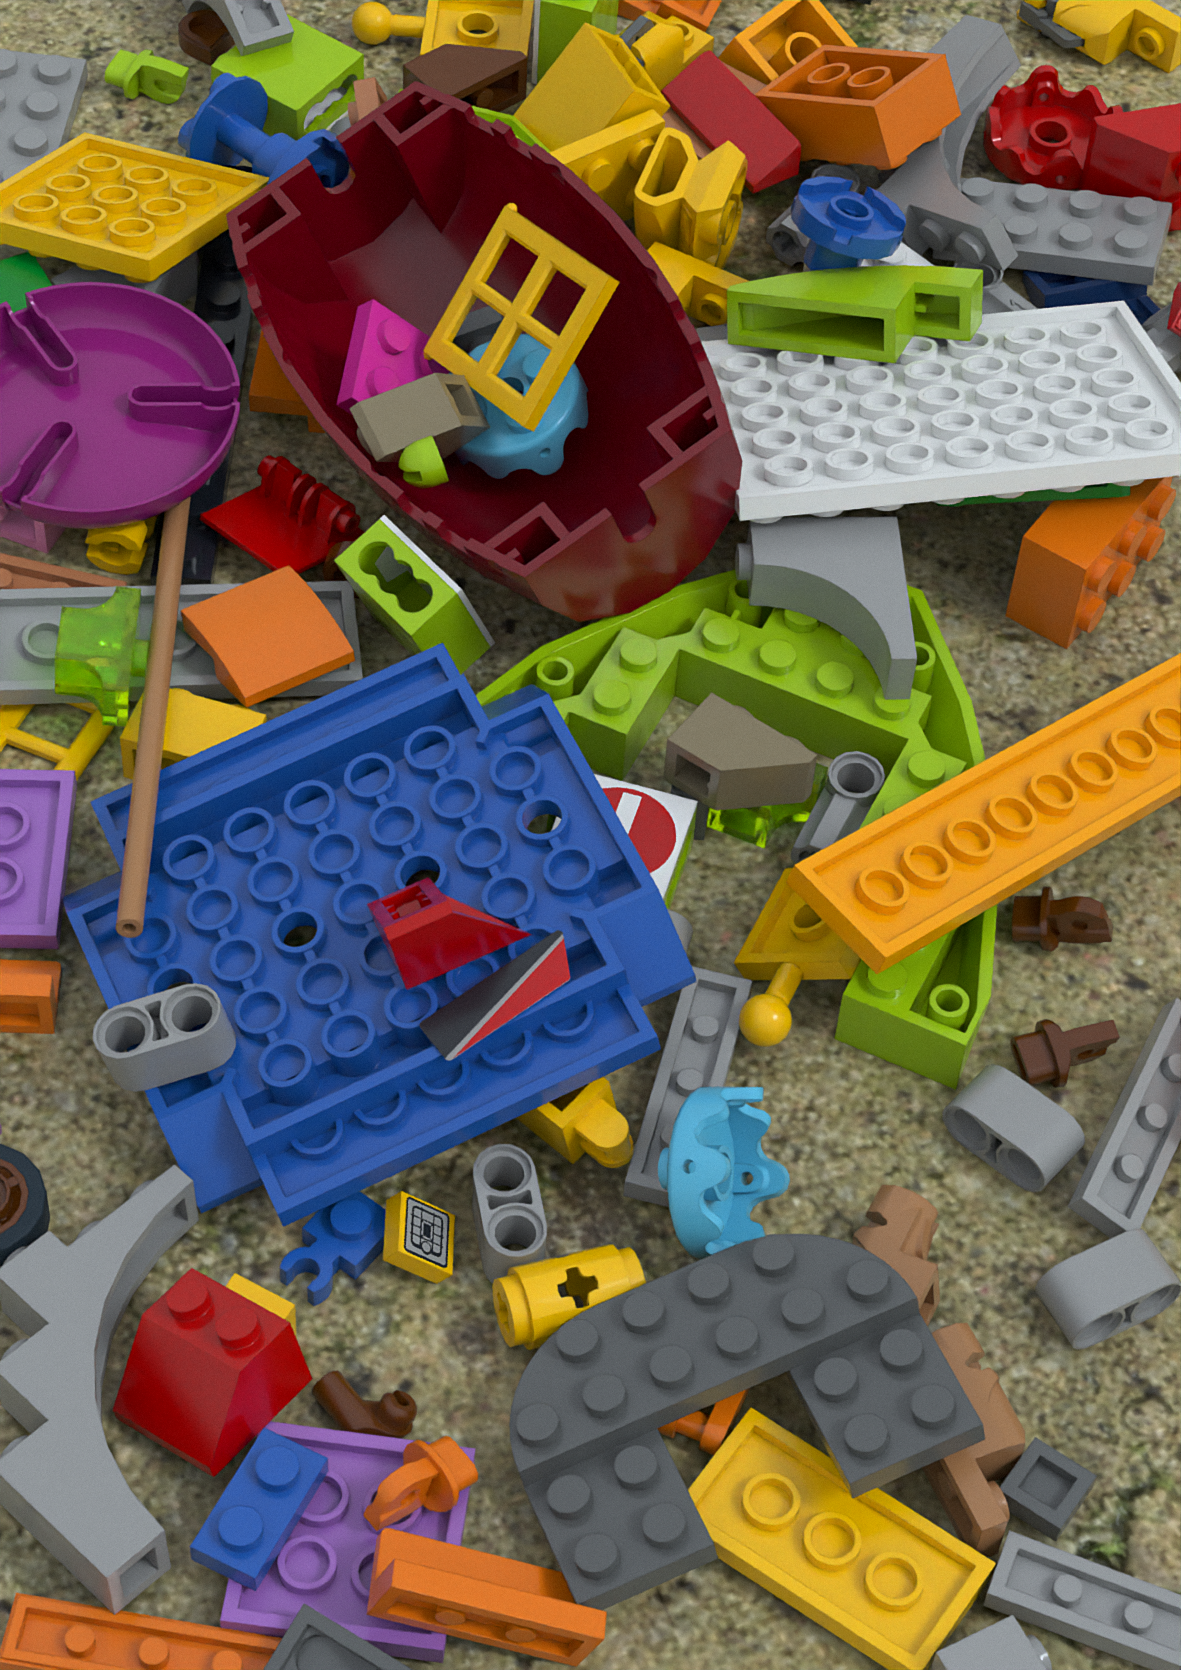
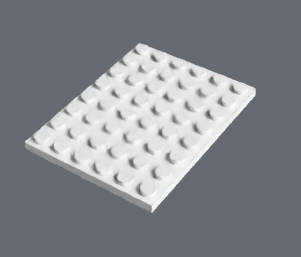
[702,301,1181,523]

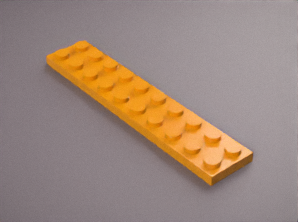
[786,653,1181,974]

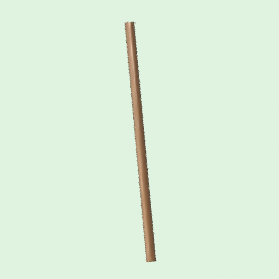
[116,497,191,938]

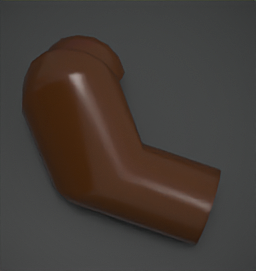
[312,1370,417,1439]

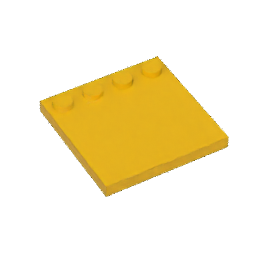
[0,132,269,283]

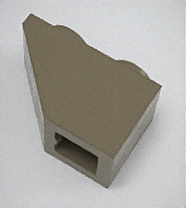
[349,373,490,463]
[663,693,817,810]

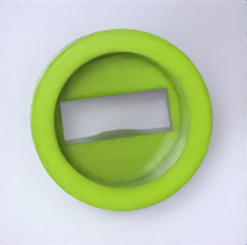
[399,435,449,489]

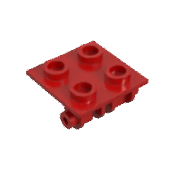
[200,455,365,574]

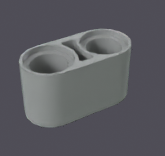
[93,983,236,1092]
[942,1064,1085,1192]
[472,1144,547,1284]
[1035,1228,1181,1349]

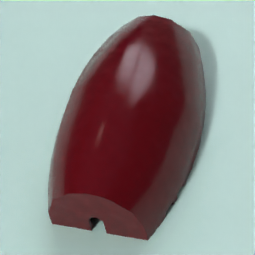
[226,81,743,622]

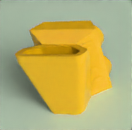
[634,127,748,270]

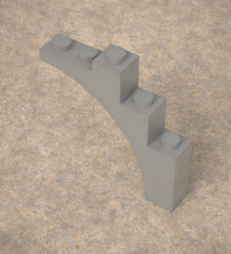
[877,15,1021,271]
[0,1165,199,1615]

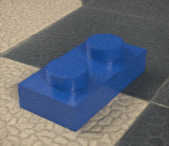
[190,1427,329,1591]

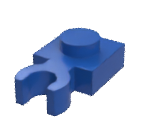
[280,1191,386,1306]

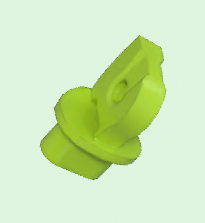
[104,49,189,104]

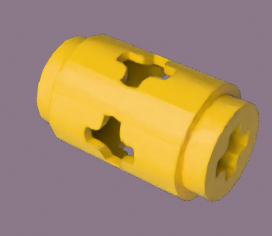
[492,1244,646,1350]

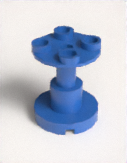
[178,73,349,188]
[791,176,906,271]

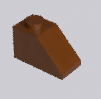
[403,44,528,112]

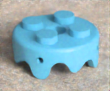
[449,334,589,479]
[658,1086,790,1260]

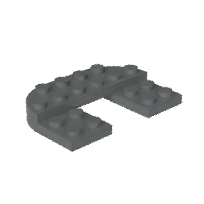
[509,1234,985,1610]

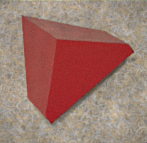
[367,877,532,990]

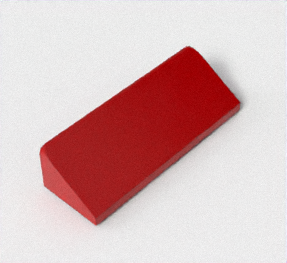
[661,50,801,193]

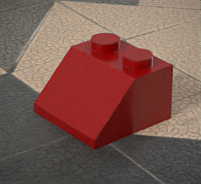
[1078,103,1181,232]
[113,1268,313,1477]

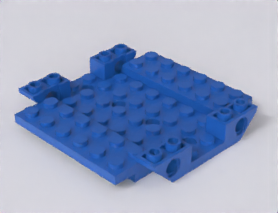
[63,643,697,1227]

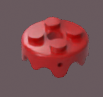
[983,65,1123,190]

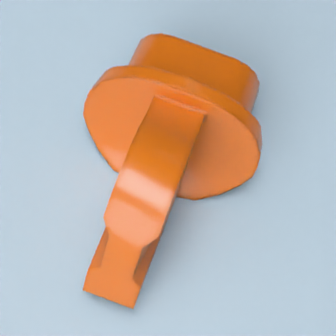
[363,1436,478,1531]

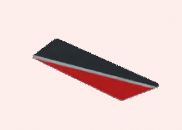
[420,930,570,1061]

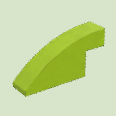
[727,265,983,363]

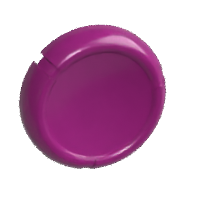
[0,282,240,529]

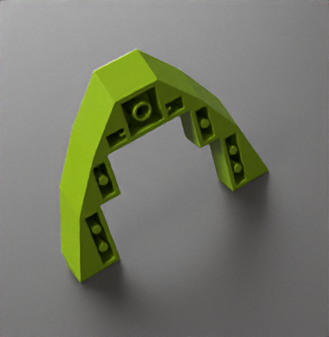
[432,569,997,1090]

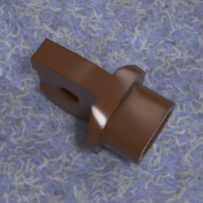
[1012,887,1113,952]
[1010,1019,1120,1088]

